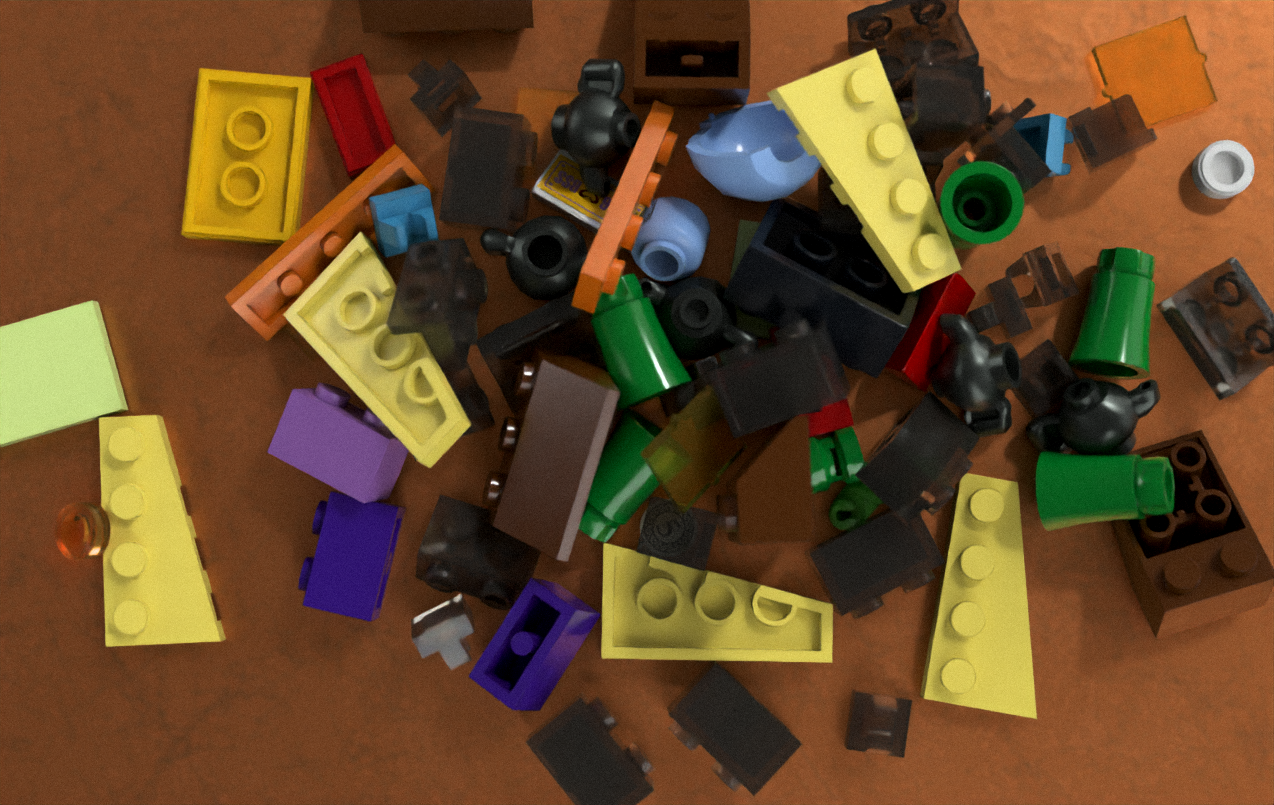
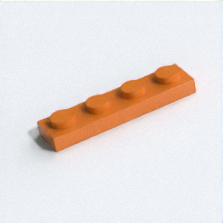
[571,100,679,314]
[225,144,436,341]

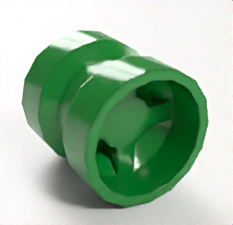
[809,426,866,494]

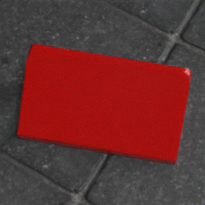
[884,272,976,392]

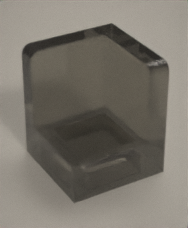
[1066,94,1158,174]
[636,496,720,571]

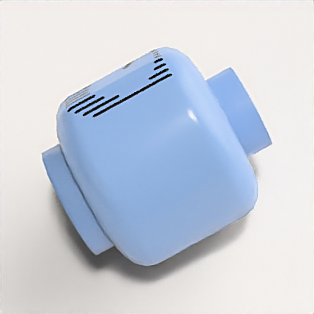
[630,196,711,281]

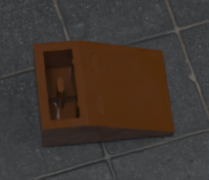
[633,0,751,105]
[1111,430,1274,639]

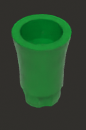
[936,161,1024,250]
[1068,247,1155,380]
[590,273,693,411]
[578,408,689,543]
[1036,451,1175,531]

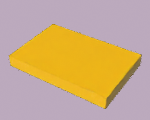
[181,68,314,246]

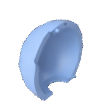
[685,100,821,202]

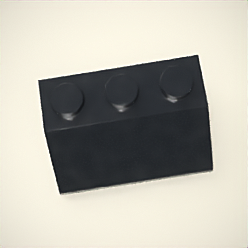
[721,196,923,379]

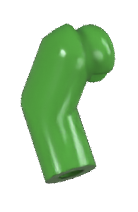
[828,473,910,530]

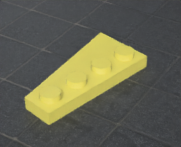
[767,49,962,293]
[283,231,471,468]
[99,415,226,647]
[920,472,1037,719]
[601,542,833,663]

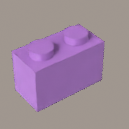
[267,383,409,503]

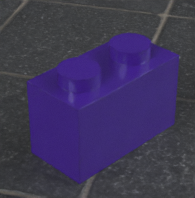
[298,491,406,622]
[468,577,601,711]

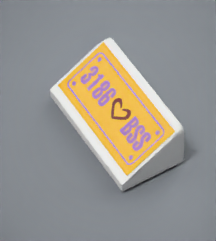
[531,150,645,254]

